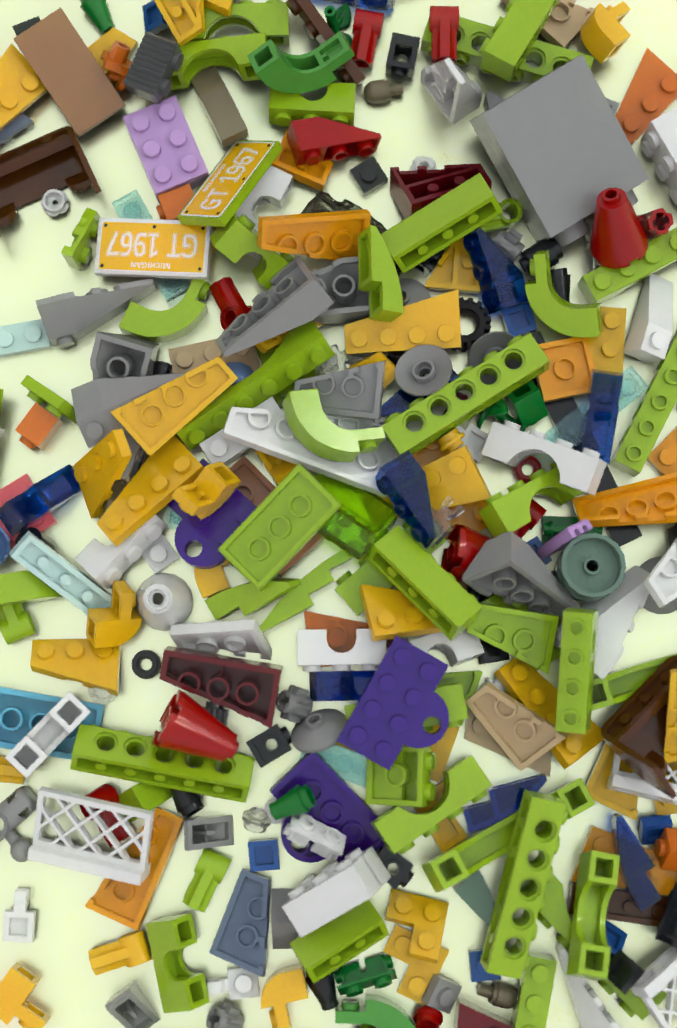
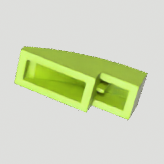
[357,225,404,322]
[204,578,302,620]

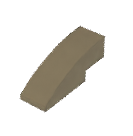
[191,66,249,148]

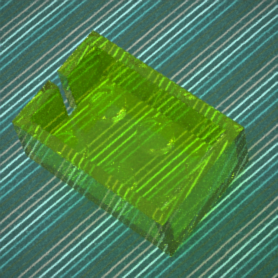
[315,473,401,563]

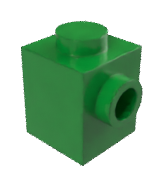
[505,381,548,429]

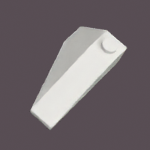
[420,58,482,125]
[554,565,650,680]
[555,943,620,1028]

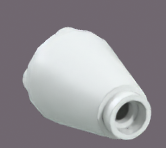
[135,573,193,631]

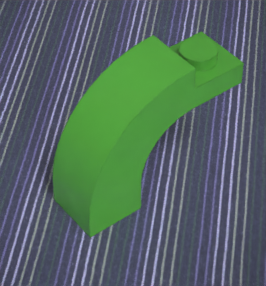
[248,31,355,93]
[335,994,416,1028]

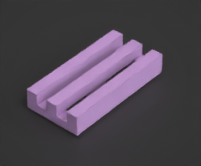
[537,519,593,560]

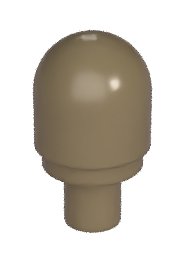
[364,79,403,104]
[477,982,519,1009]

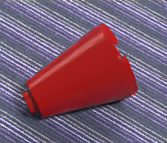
[590,188,648,269]
[441,524,492,582]
[152,690,239,762]

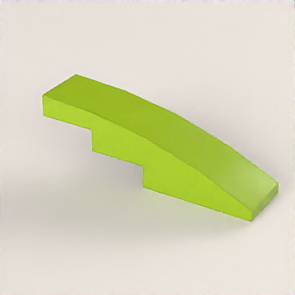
[260,546,354,633]

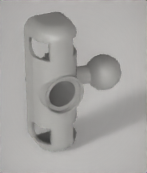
[0,786,37,862]

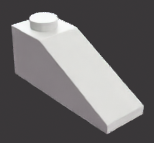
[623,274,673,363]

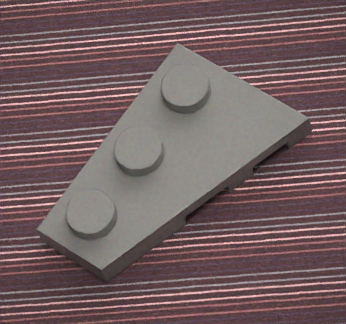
[294,360,386,419]

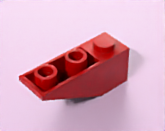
[286,117,382,166]

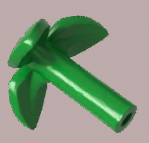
[314,3,352,46]
[476,399,525,432]

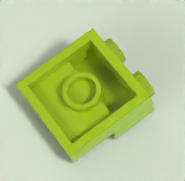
[366,745,436,807]

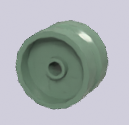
[555,533,626,603]

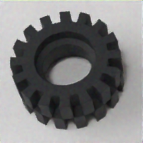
[452,297,491,352]

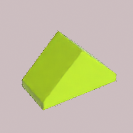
[118,783,172,823]

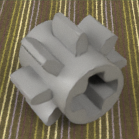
[489,228,525,265]
[276,685,313,723]
[206,1001,243,1028]

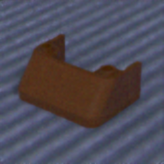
[0,126,101,237]
[601,655,677,799]

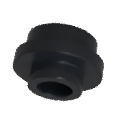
[132,650,161,679]

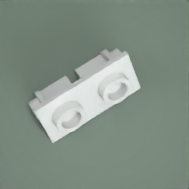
[283,814,347,860]

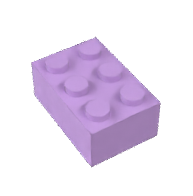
[123,95,209,204]

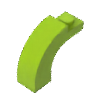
[525,250,602,338]
[119,279,211,343]
[282,389,386,462]
[0,570,61,607]

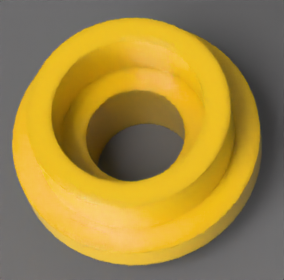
[438,428,465,453]

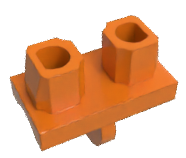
[100,40,133,92]

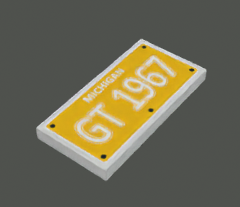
[94,218,213,280]

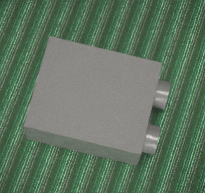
[470,54,649,247]

